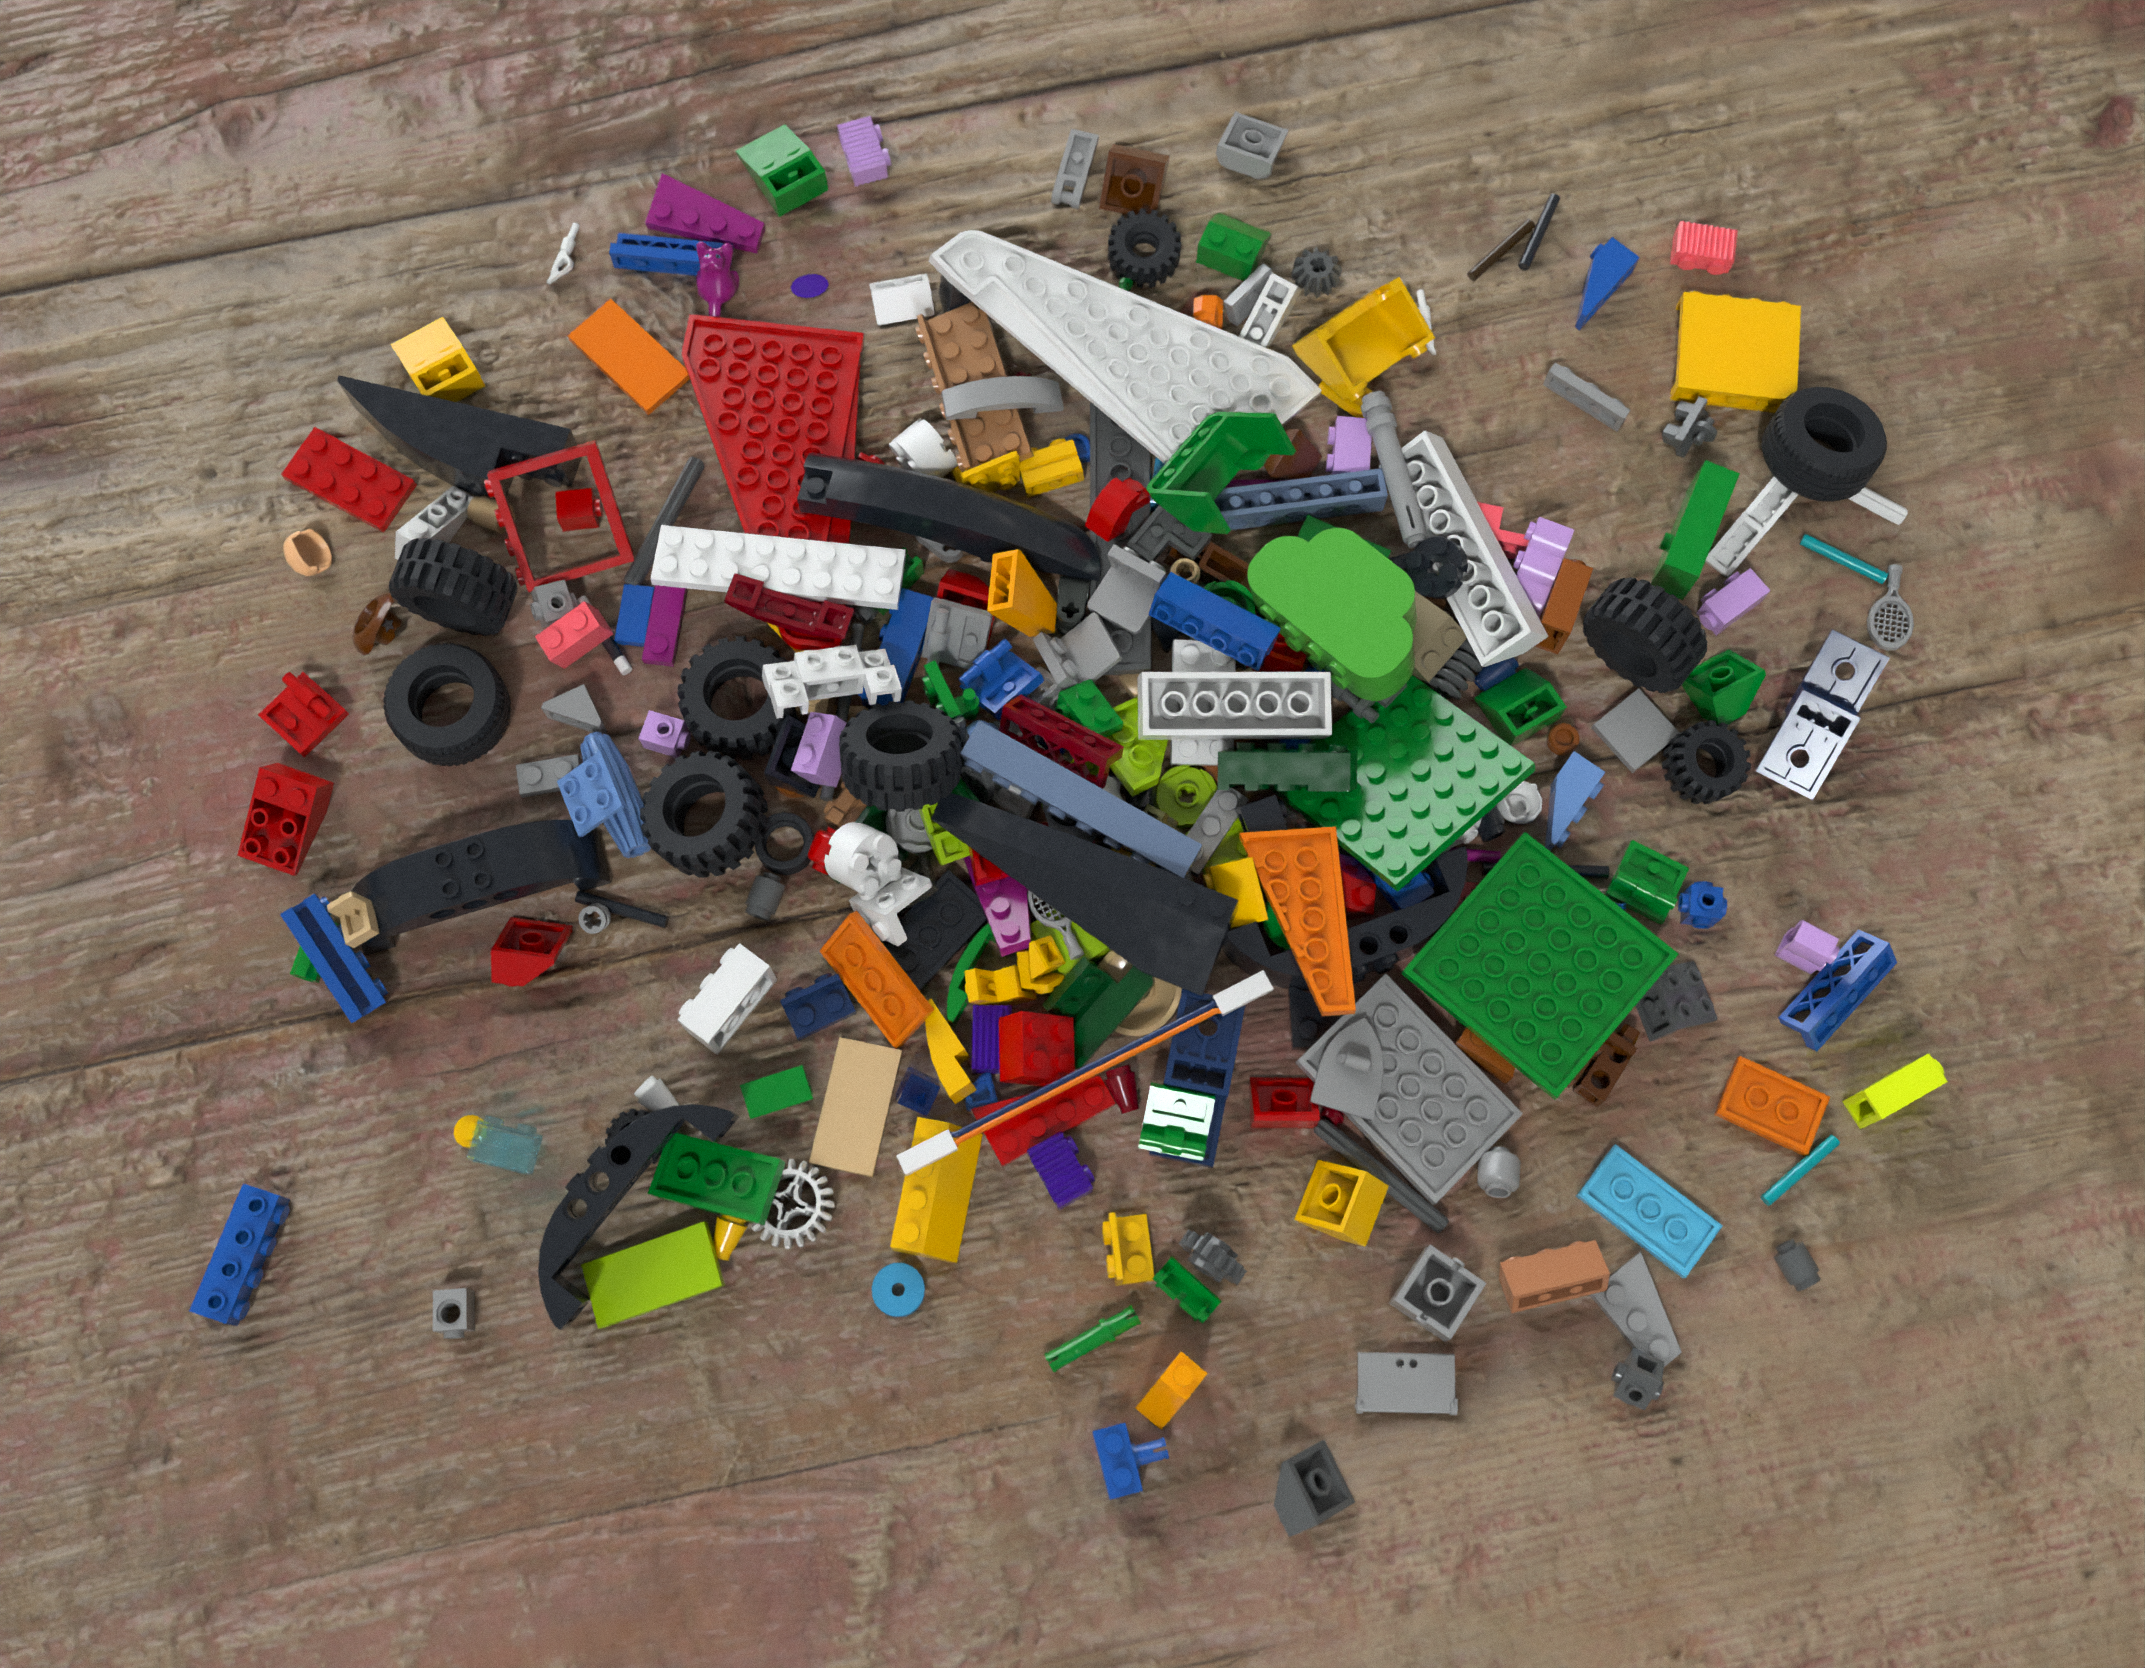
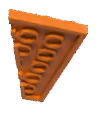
[1239,826,1356,1016]

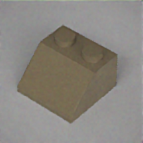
[1412,591,1467,682]

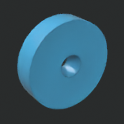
[872,1263,925,1317]

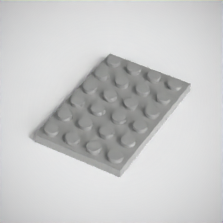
[1295,974,1523,1205]

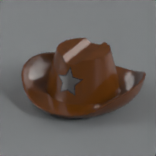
[352,593,402,656]

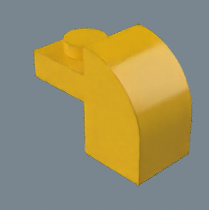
[964,965,1037,1006]

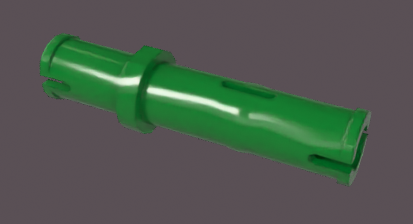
[1044,1305,1141,1373]

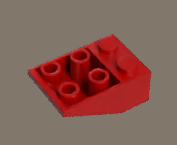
[237,763,334,876]

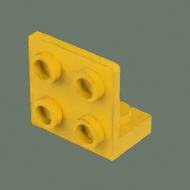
[951,451,1020,492]
[1102,1212,1154,1286]

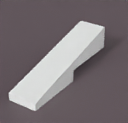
[1705,477,1798,579]

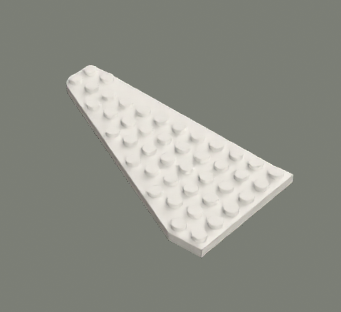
[929,230,1322,464]

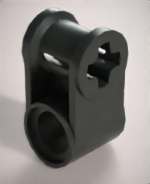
[1056,576,1090,635]

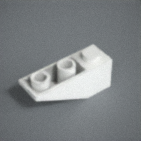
[395,486,474,560]

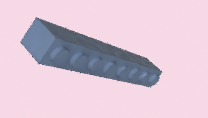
[960,720,1202,879]

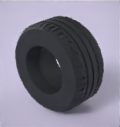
[1762,387,1887,502]
[383,643,511,767]

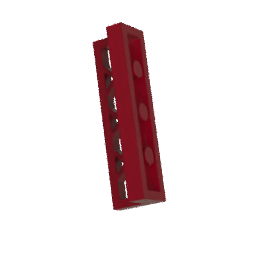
[999,694,1124,789]

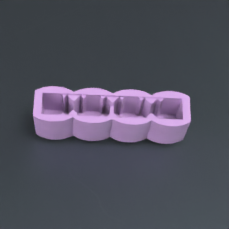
[1513,517,1574,618]

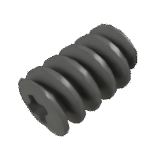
[1425,639,1482,700]

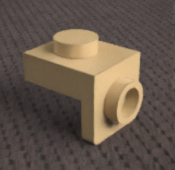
[327,891,379,948]

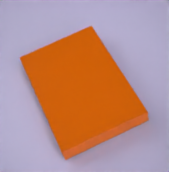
[1714,1056,1830,1156]

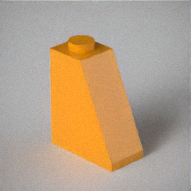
[987,549,1057,637]
[1135,1352,1208,1430]

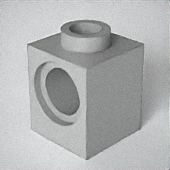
[433,1288,475,1339]

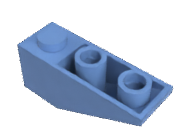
[1545,751,1605,851]

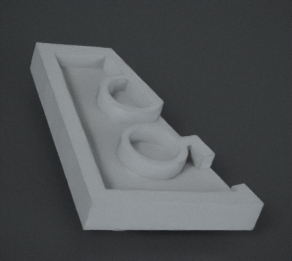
[1590,1252,1682,1367]

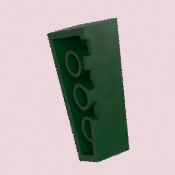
[1217,742,1358,792]

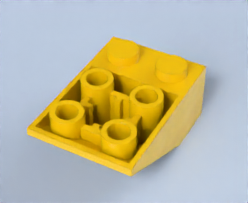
[391,317,485,402]

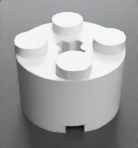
[888,418,958,478]
[824,822,901,896]

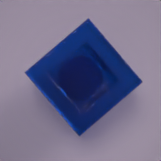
[895,1067,941,1116]

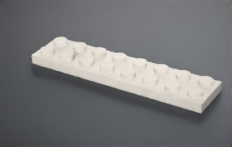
[651,525,906,610]

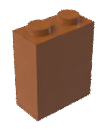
[1535,558,1593,655]

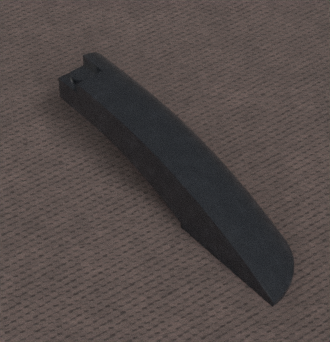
[797,452,1100,581]

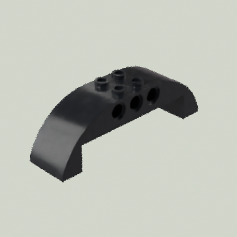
[351,820,611,956]
[1222,846,1468,990]
[538,1104,739,1330]

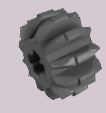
[1291,246,1342,299]

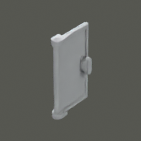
[1355,1352,1458,1415]

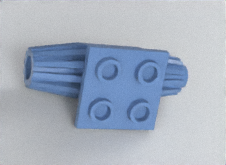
[557,732,651,858]

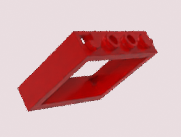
[484,440,635,592]

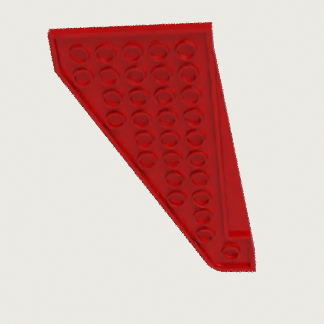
[681,314,865,651]

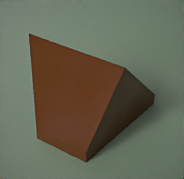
[1264,429,1322,479]

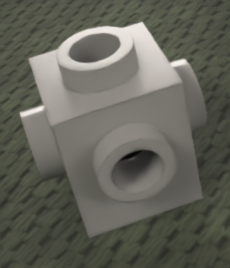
[530,580,578,628]

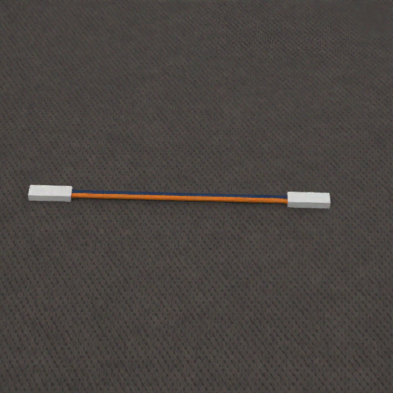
[896,970,1273,1176]

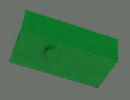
[1650,460,1740,600]

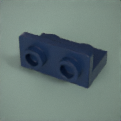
[780,973,857,1041]

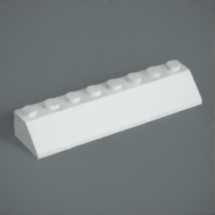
[1378,430,1549,667]

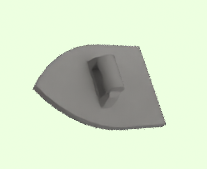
[1310,1018,1384,1121]

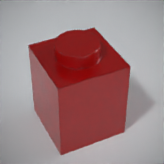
[555,488,603,532]

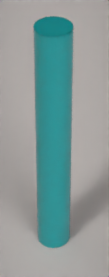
[1799,534,1888,584]
[1760,1134,1840,1206]

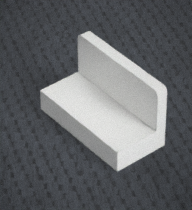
[869,274,934,325]

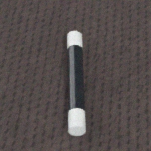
[576,596,632,675]

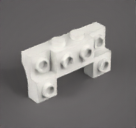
[762,645,902,719]

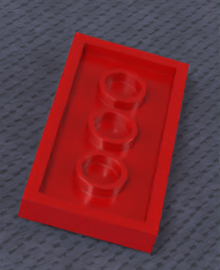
[281,427,417,533]

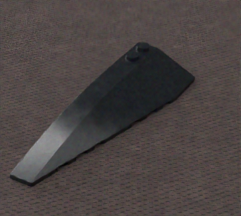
[931,793,1239,996]

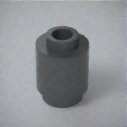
[745,872,785,921]
[1773,1239,1821,1291]

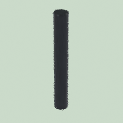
[1518,193,1561,270]
[575,890,669,928]

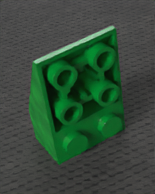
[735,124,829,217]

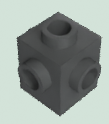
[1611,1347,1664,1411]

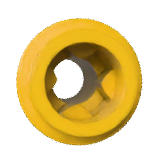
[713,1215,748,1261]

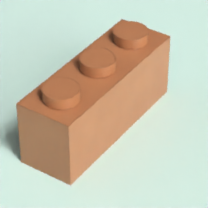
[1499,1240,1610,1313]

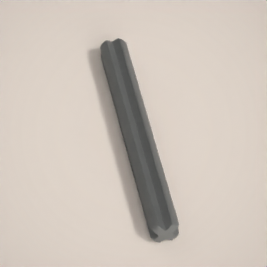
[624,457,704,586]
[1313,1118,1449,1233]

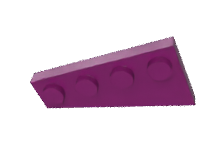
[645,173,766,254]
[963,856,1032,957]

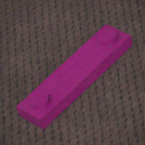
[642,585,688,667]

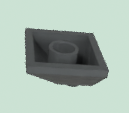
[1274,1440,1355,1537]

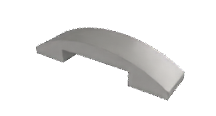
[941,376,1064,420]

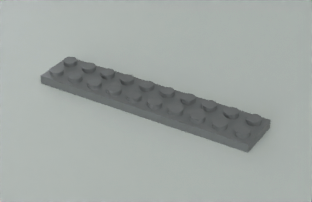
[1090,402,1152,676]

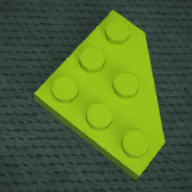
[1106,696,1168,797]

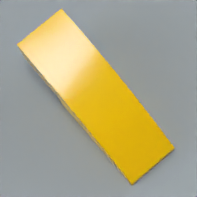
[925,998,976,1104]

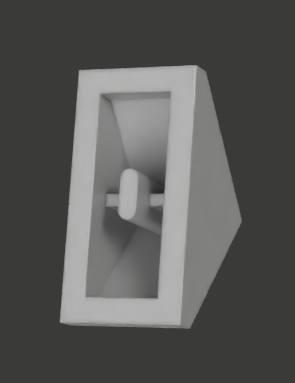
[541,684,607,735]

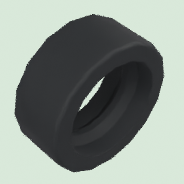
[755,812,814,875]

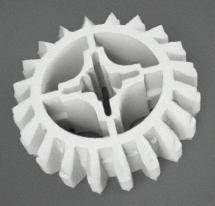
[751,1159,835,1249]

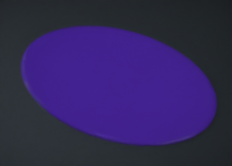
[791,274,828,298]

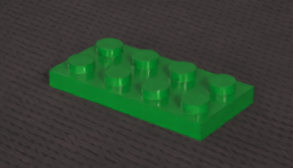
[647,1133,786,1226]

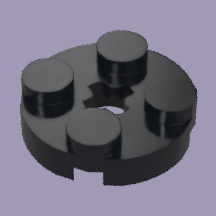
[1406,536,1468,599]

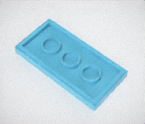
[1576,1144,1723,1278]

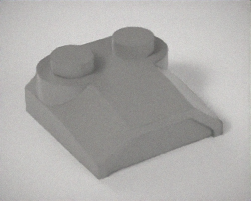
[1216,111,1288,179]

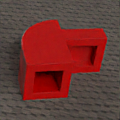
[1084,477,1151,542]

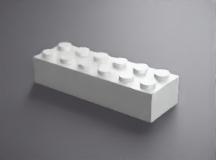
[1137,672,1332,740]

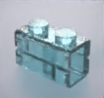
[465,1115,543,1176]

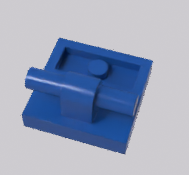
[958,638,1045,720]

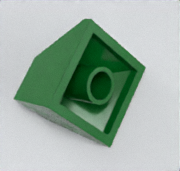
[1681,649,1766,725]

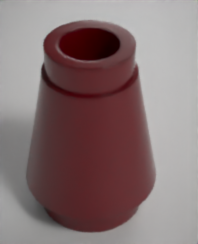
[1104,1064,1140,1114]

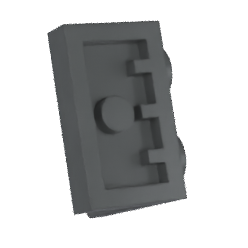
[1635,961,1718,1042]

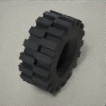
[1108,209,1181,288]

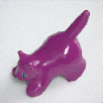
[696,241,740,317]

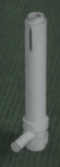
[1361,391,1427,548]

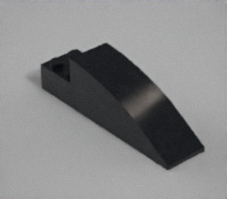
[337,375,582,500]

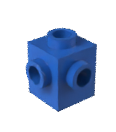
[1678,881,1727,929]

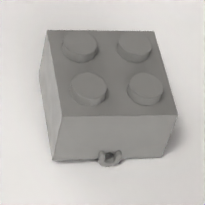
[1389,1245,1486,1342]

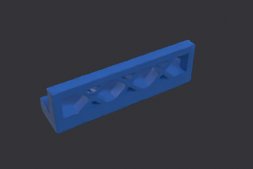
[609,233,734,276]
[1778,929,1897,1052]

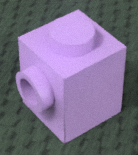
[638,710,691,758]

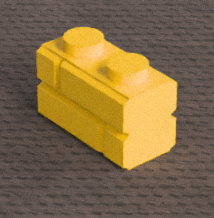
[1019,439,1084,498]

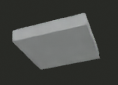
[1591,688,1680,774]

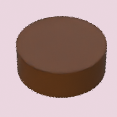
[1547,723,1580,756]

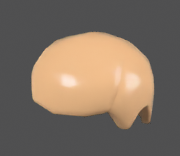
[283,529,332,576]

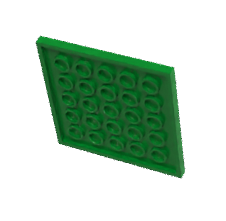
[1269,675,1536,892]
[1402,832,1679,1100]

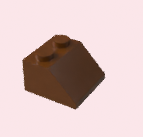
[1099,144,1170,215]

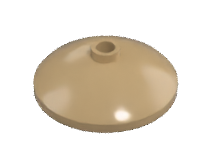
[1099,951,1182,1037]

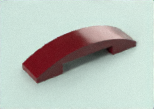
[724,573,854,639]

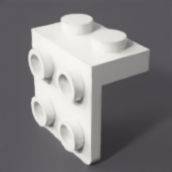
[849,867,932,946]

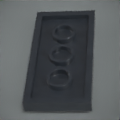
[880,870,987,992]

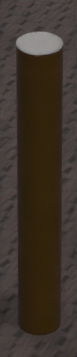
[1467,219,1535,281]

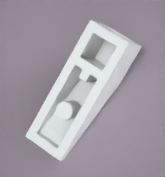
[1239,273,1302,348]

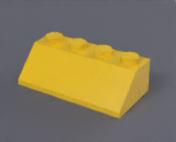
[890,1117,983,1263]

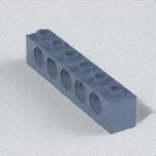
[1214,468,1388,530]

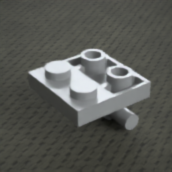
[921,597,993,669]

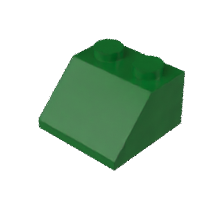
[1196,213,1272,281]

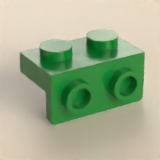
[1055,679,1124,737]

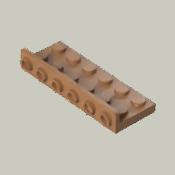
[915,302,1034,472]

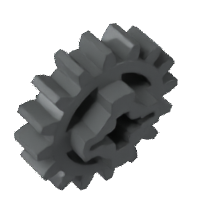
[1179,1230,1247,1285]

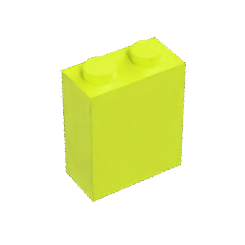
[1842,1053,1948,1129]

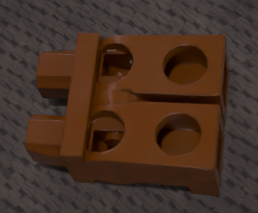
[1567,1024,1640,1107]

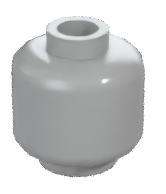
[1477,1147,1521,1198]

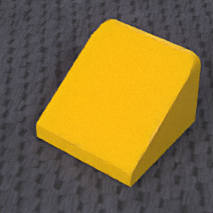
[1029,935,1065,979]

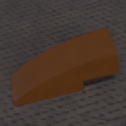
[1163,542,1251,593]

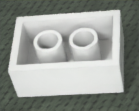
[678,943,777,1055]

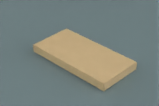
[809,1037,903,1178]

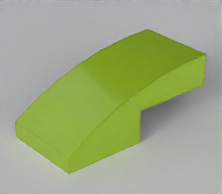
[919,803,970,865]

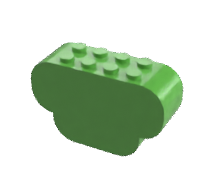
[1247,528,1417,701]

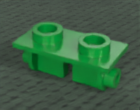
[1152,1257,1222,1324]

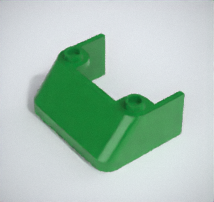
[1147,412,1296,534]

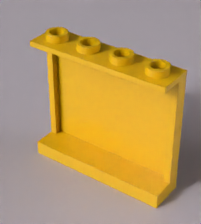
[1670,291,1801,413]

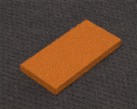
[567,299,690,415]
[819,911,934,1049]

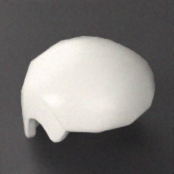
[1497,781,1542,825]

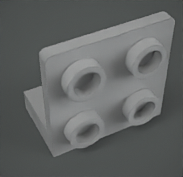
[1033,612,1122,689]

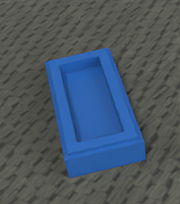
[614,584,655,647]

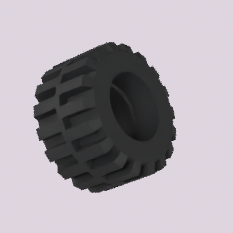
[1662,720,1751,804]

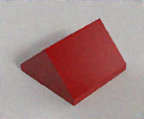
[1249,1077,1320,1128]

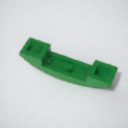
[947,924,996,1028]

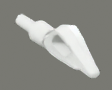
[547,223,580,285]
[1417,290,1436,355]

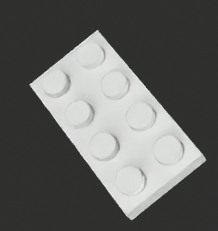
[1170,639,1236,766]

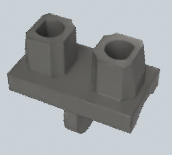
[1662,397,1717,458]

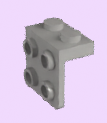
[1088,545,1167,634]

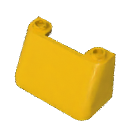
[1292,277,1435,402]

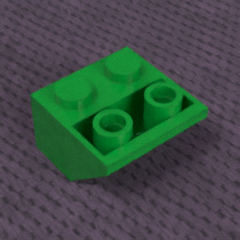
[1474,668,1567,747]

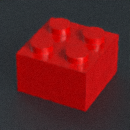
[999,1011,1075,1087]

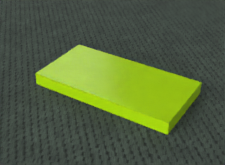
[581,1222,725,1329]

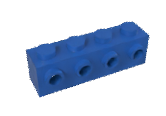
[189,1183,290,1326]

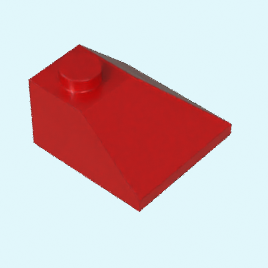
[936,569,995,650]
[1339,854,1376,920]
[491,917,573,987]

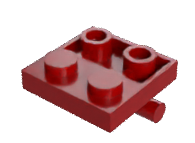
[258,672,349,758]

